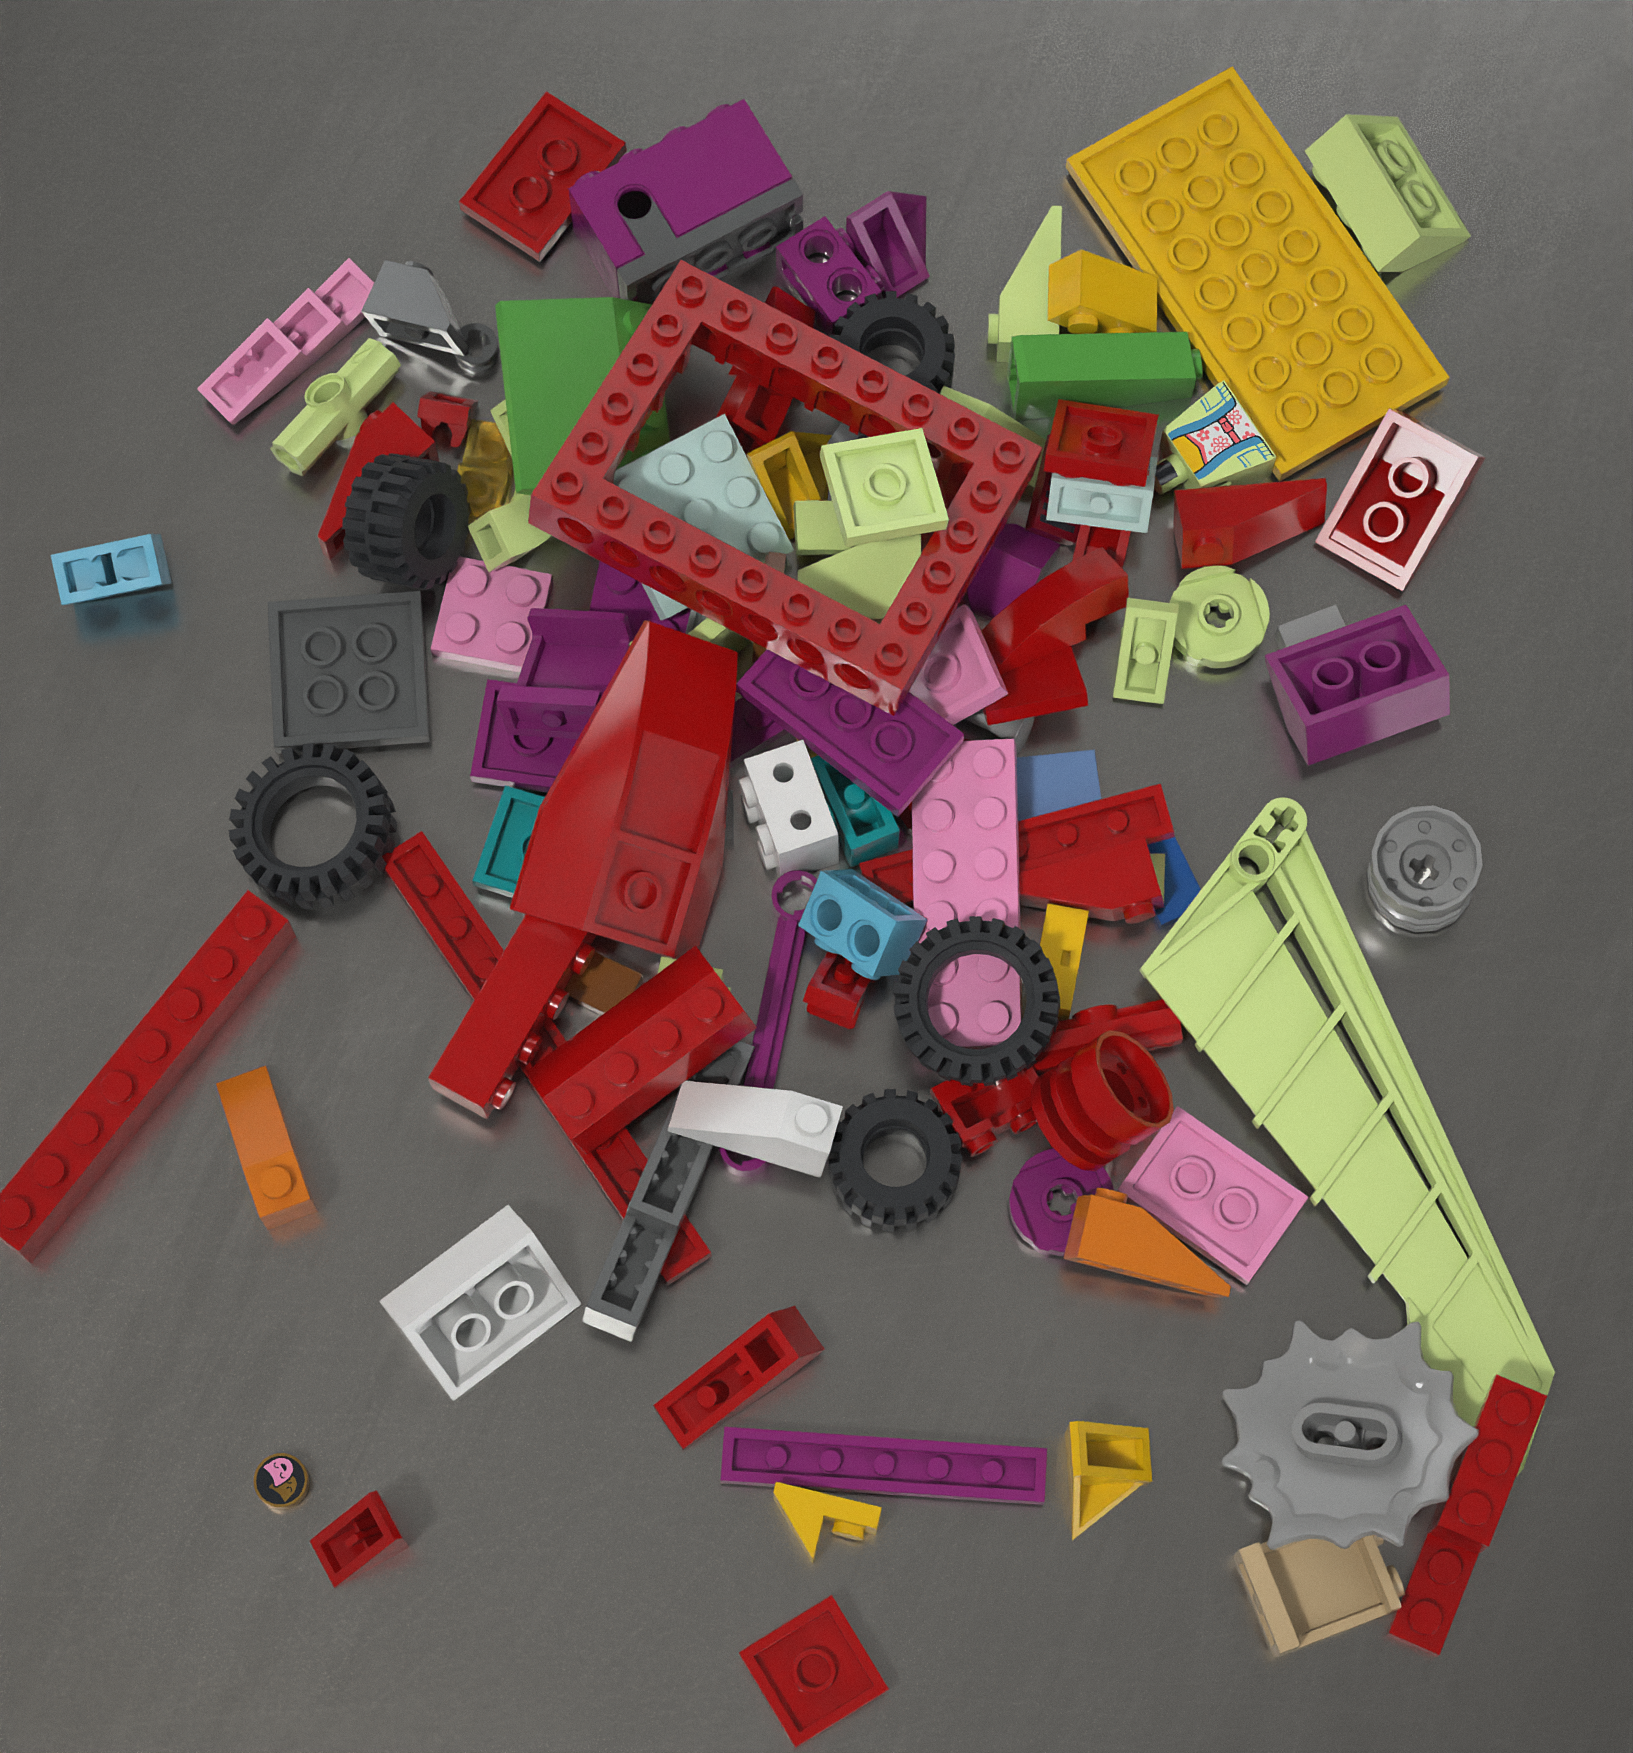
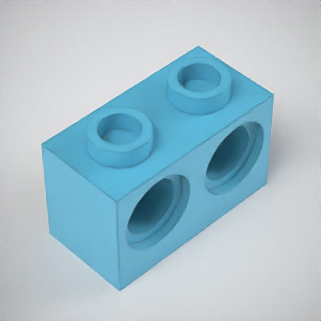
[51,534,172,605]
[798,869,927,980]

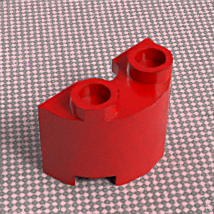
[930,1067,1039,1157]

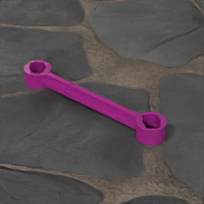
[720,870,817,1178]

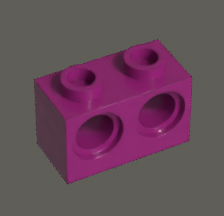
[776,216,884,337]

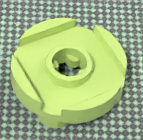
[1170,566,1270,668]

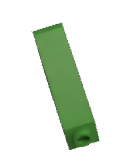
[1007,332,1202,422]

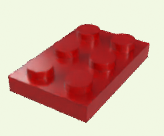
[459,91,627,262]

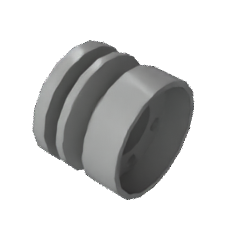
[1367,805,1483,932]

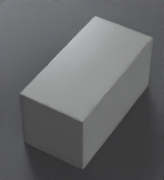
[1274,605,1346,649]

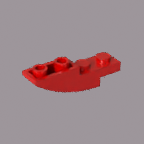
[715,286,815,457]

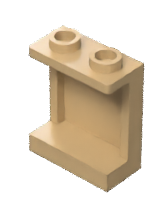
[1234,1535,1405,1658]

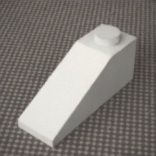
[668,1081,843,1178]

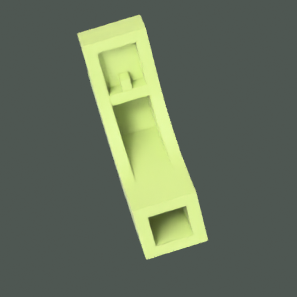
[468,399,552,572]

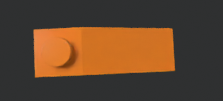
[216,1065,318,1230]
[1063,1188,1231,1298]

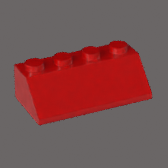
[526,945,757,1155]

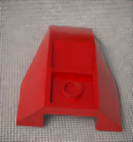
[509,620,738,959]

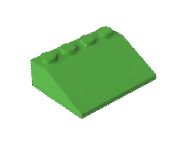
[495,297,670,495]

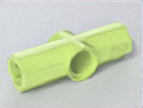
[270,338,401,476]

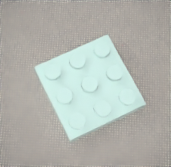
[613,414,794,620]

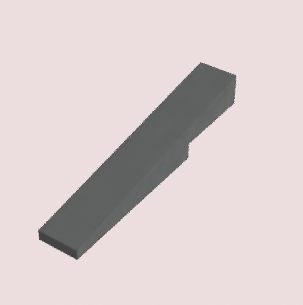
[582,1041,755,1342]

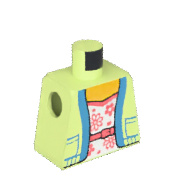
[1154,381,1276,495]

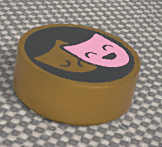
[253,1453,310,1510]

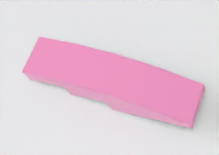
[197,258,374,425]

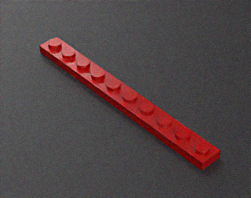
[382,831,712,1286]

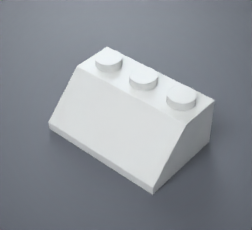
[379,1205,581,1401]

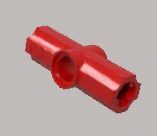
[1032,999,1183,1075]

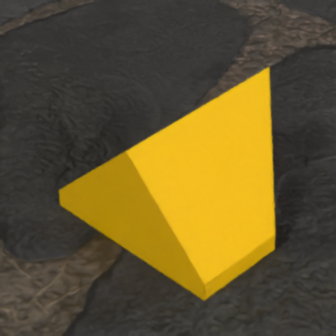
[747,431,832,540]
[1065,1421,1152,1541]

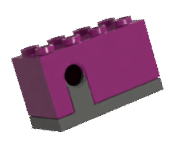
[568,99,803,305]

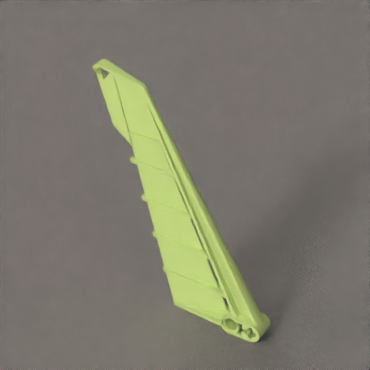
[1139,797,1555,1477]

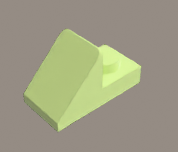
[1113,598,1178,704]

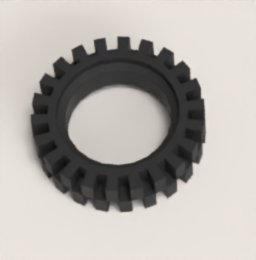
[229,743,397,909]
[893,916,1060,1086]

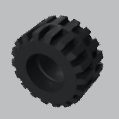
[831,291,955,394]
[342,453,471,589]
[828,1089,962,1232]

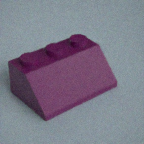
[1265,605,1450,766]

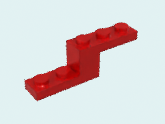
[1386,1374,1547,1657]

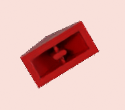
[309,1490,409,1588]

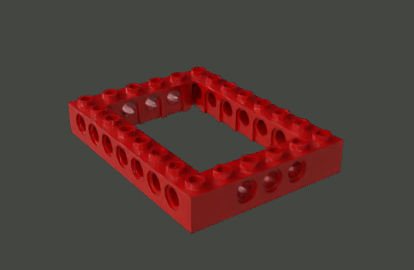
[528,260,1043,716]

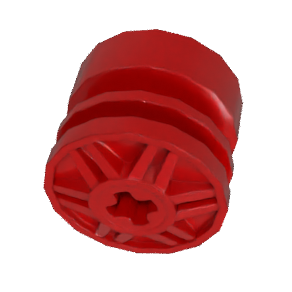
[1031,1030,1174,1172]

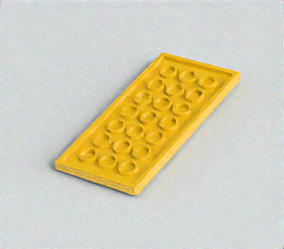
[1065,66,1450,482]

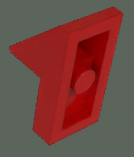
[803,951,874,1029]

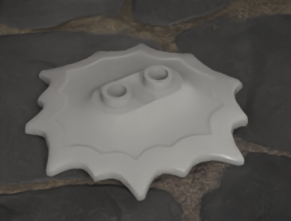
[1222,1320,1479,1550]

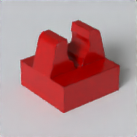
[417,391,478,447]

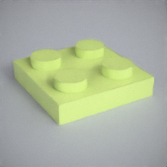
[819,428,949,547]

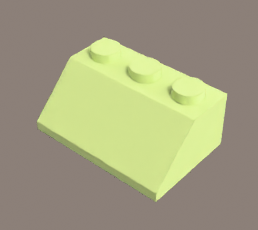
[1305,114,1471,272]

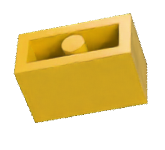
[1048,249,1157,334]

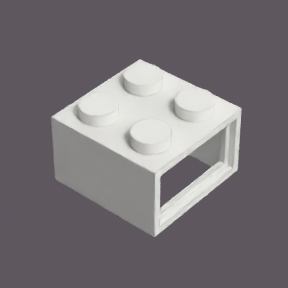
[738,740,839,877]

